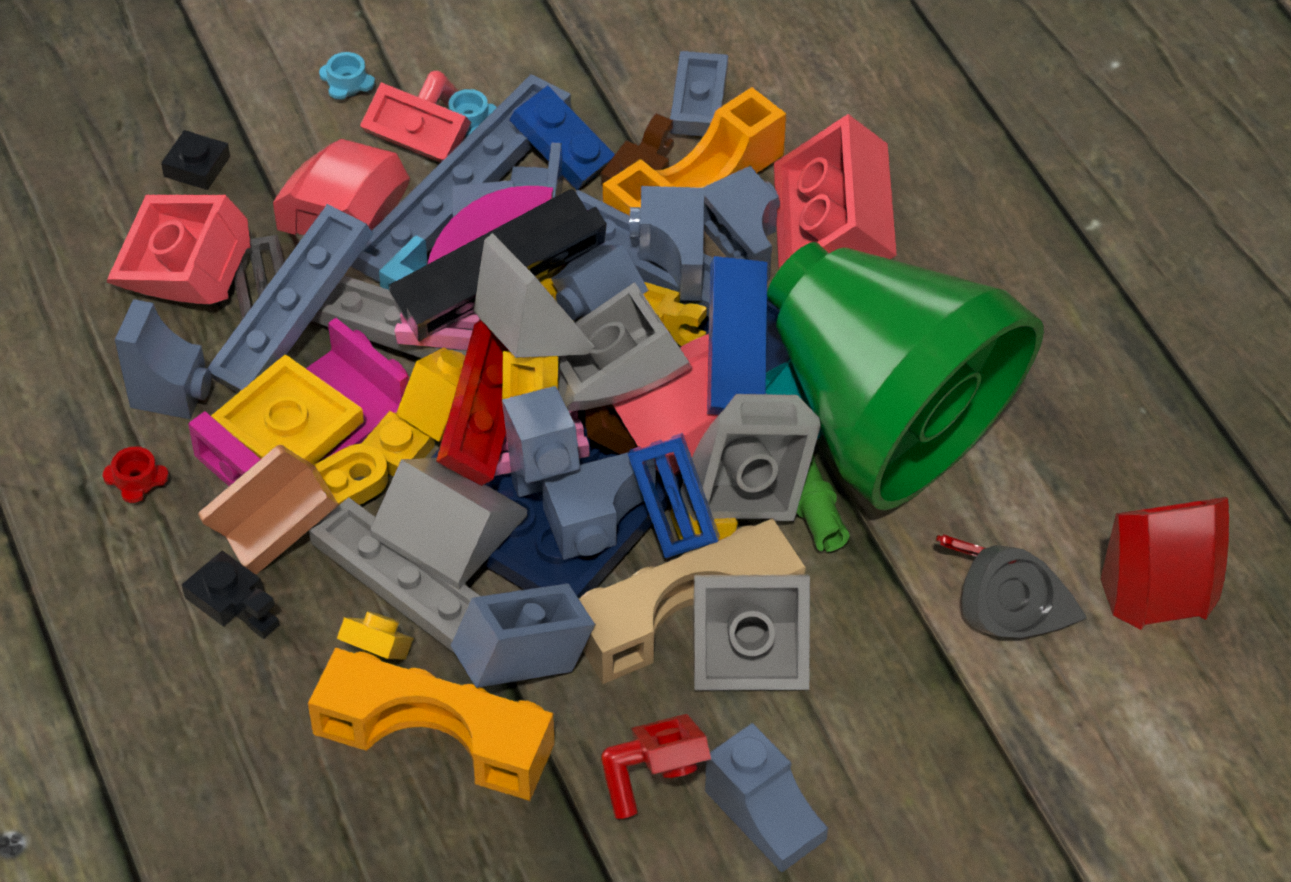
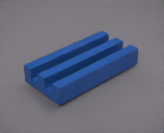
[628,433,720,558]

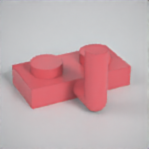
[360,71,471,163]

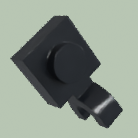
[181,551,280,639]

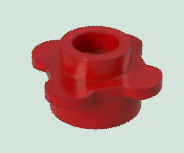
[102,446,169,503]

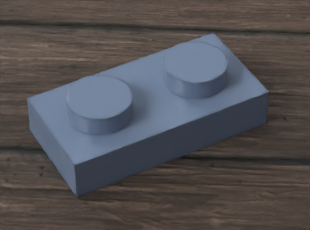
[670,51,728,136]

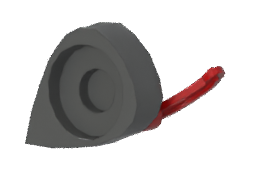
[935,534,1087,638]

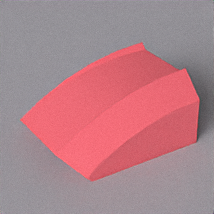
[273,139,410,235]
[106,195,251,304]
[613,333,718,476]

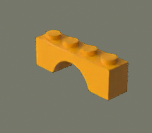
[603,87,786,216]
[308,647,555,801]

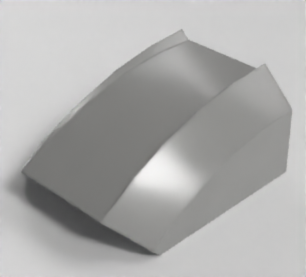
[558,282,692,411]
[680,394,821,521]

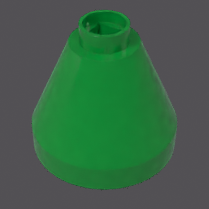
[767,242,1044,510]

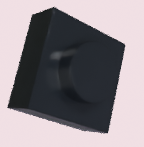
[161,130,230,190]

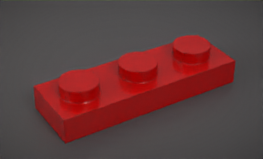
[436,320,509,486]

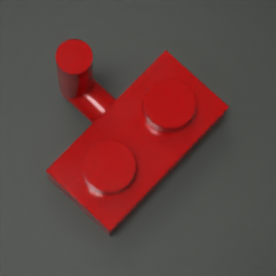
[601,714,711,819]

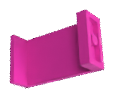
[188,318,409,486]

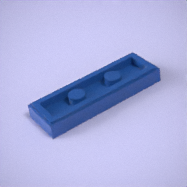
[707,256,767,415]

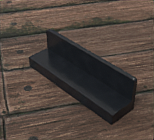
[389,189,607,341]

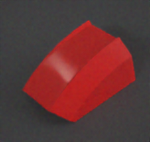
[1100,497,1229,630]

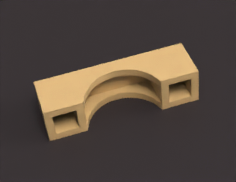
[579,518,806,684]

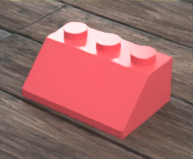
[774,114,897,267]

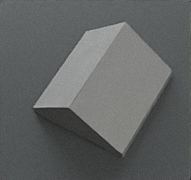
[474,233,595,358]
[370,458,527,589]
[693,575,810,690]

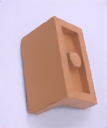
[198,445,339,575]

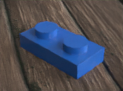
[509,85,615,190]

